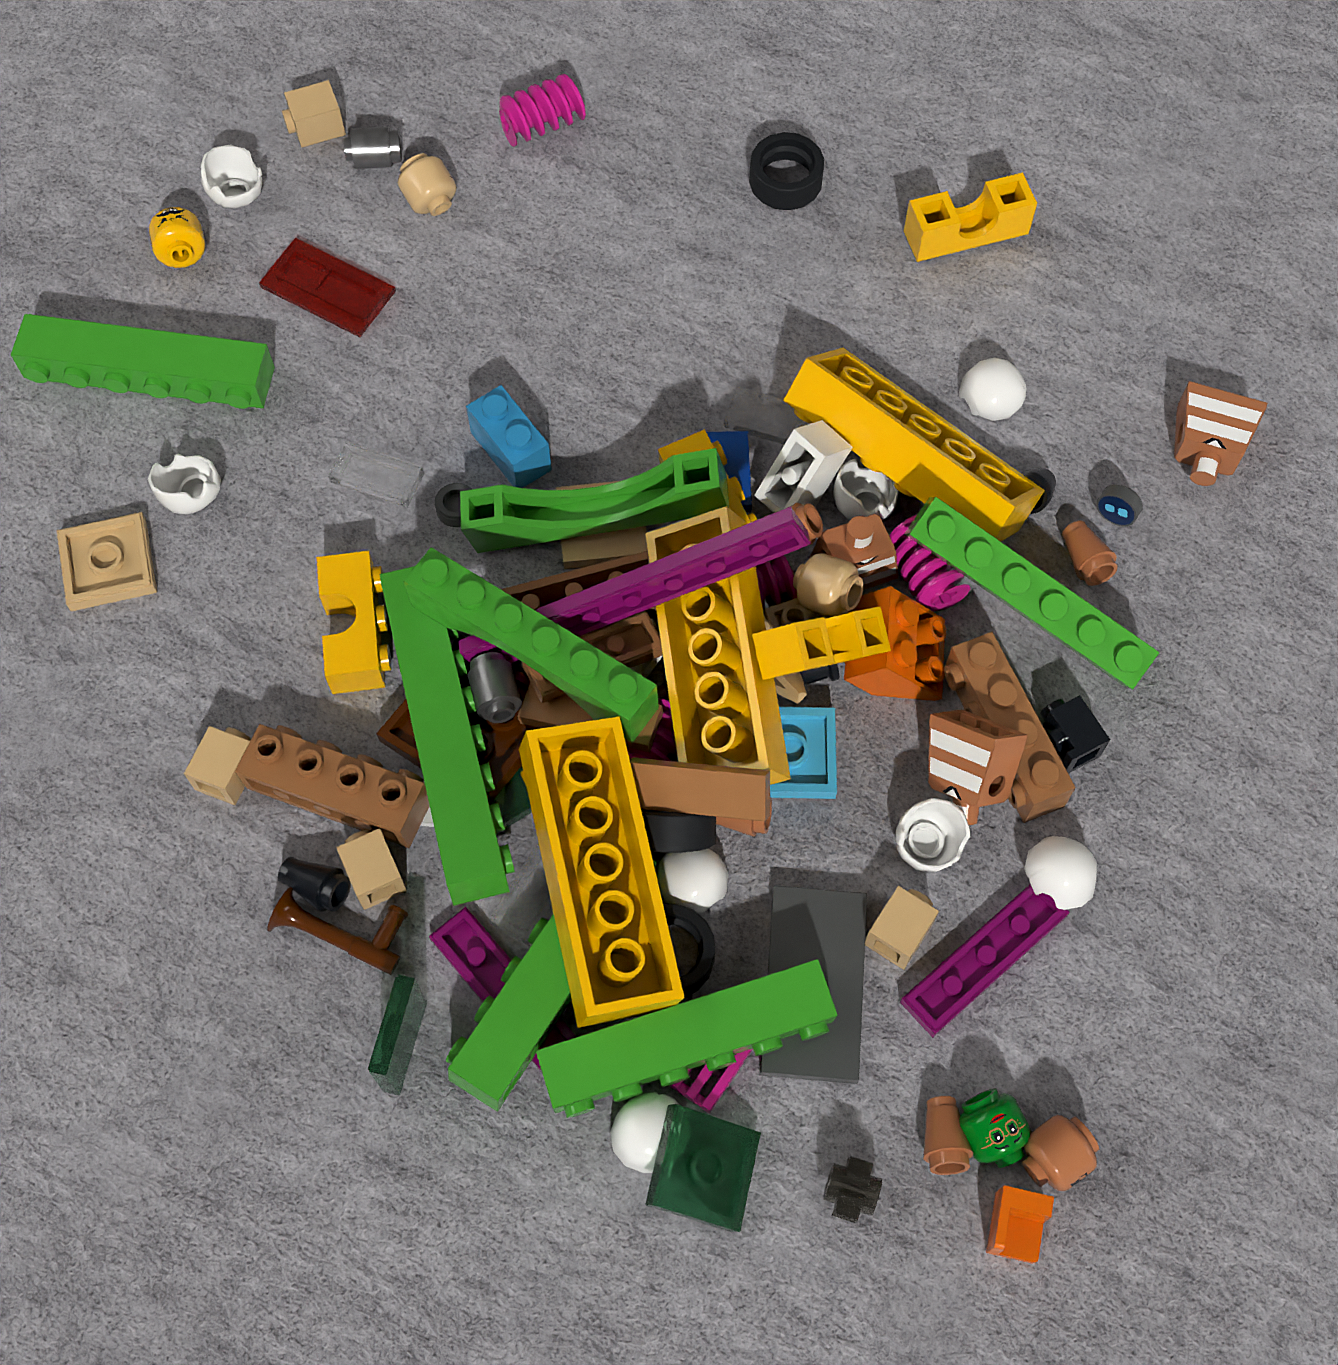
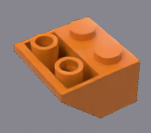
[844,586,946,701]

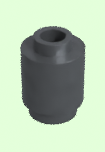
[344,127,402,169]
[468,652,522,723]

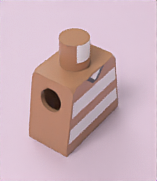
[1174,381,1268,486]
[809,514,899,590]
[928,709,1027,825]

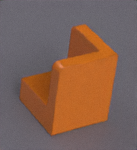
[986,1185,1054,1264]

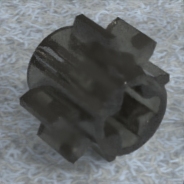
[823,1156,882,1223]

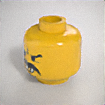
[149,207,205,268]

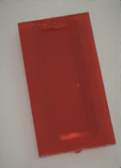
[259,238,396,338]

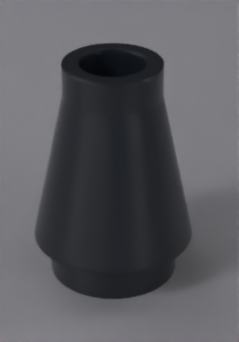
[278,857,351,912]

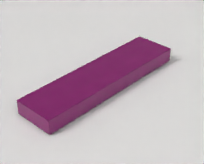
[900,884,1070,1038]
[429,907,577,1073]

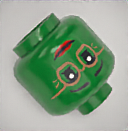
[959,1088,1032,1168]

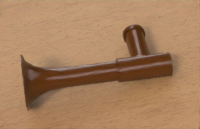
[267,887,408,975]

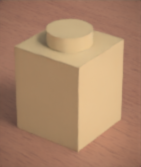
[282,80,346,148]
[184,726,251,805]
[336,828,407,910]
[865,886,939,970]

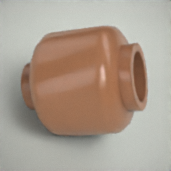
[1022,1115,1100,1191]

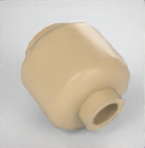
[397,153,457,216]
[793,553,863,617]

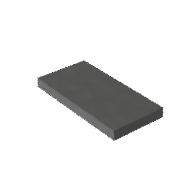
[761,885,867,1084]

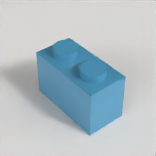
[466,385,552,488]

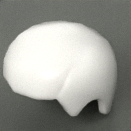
[200,145,263,209]
[959,357,1027,421]
[148,454,221,515]
[833,459,899,521]
[895,798,970,873]
[1024,836,1098,910]
[656,848,729,913]
[610,1092,690,1173]

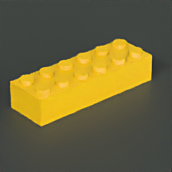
[783,347,1045,542]
[645,506,791,785]
[519,716,685,1028]

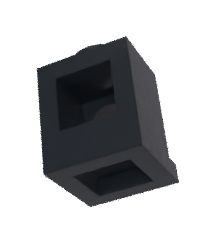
[1040,695,1111,773]

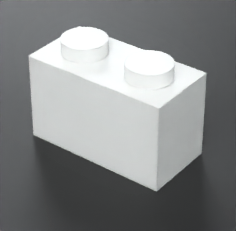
[755,420,853,513]

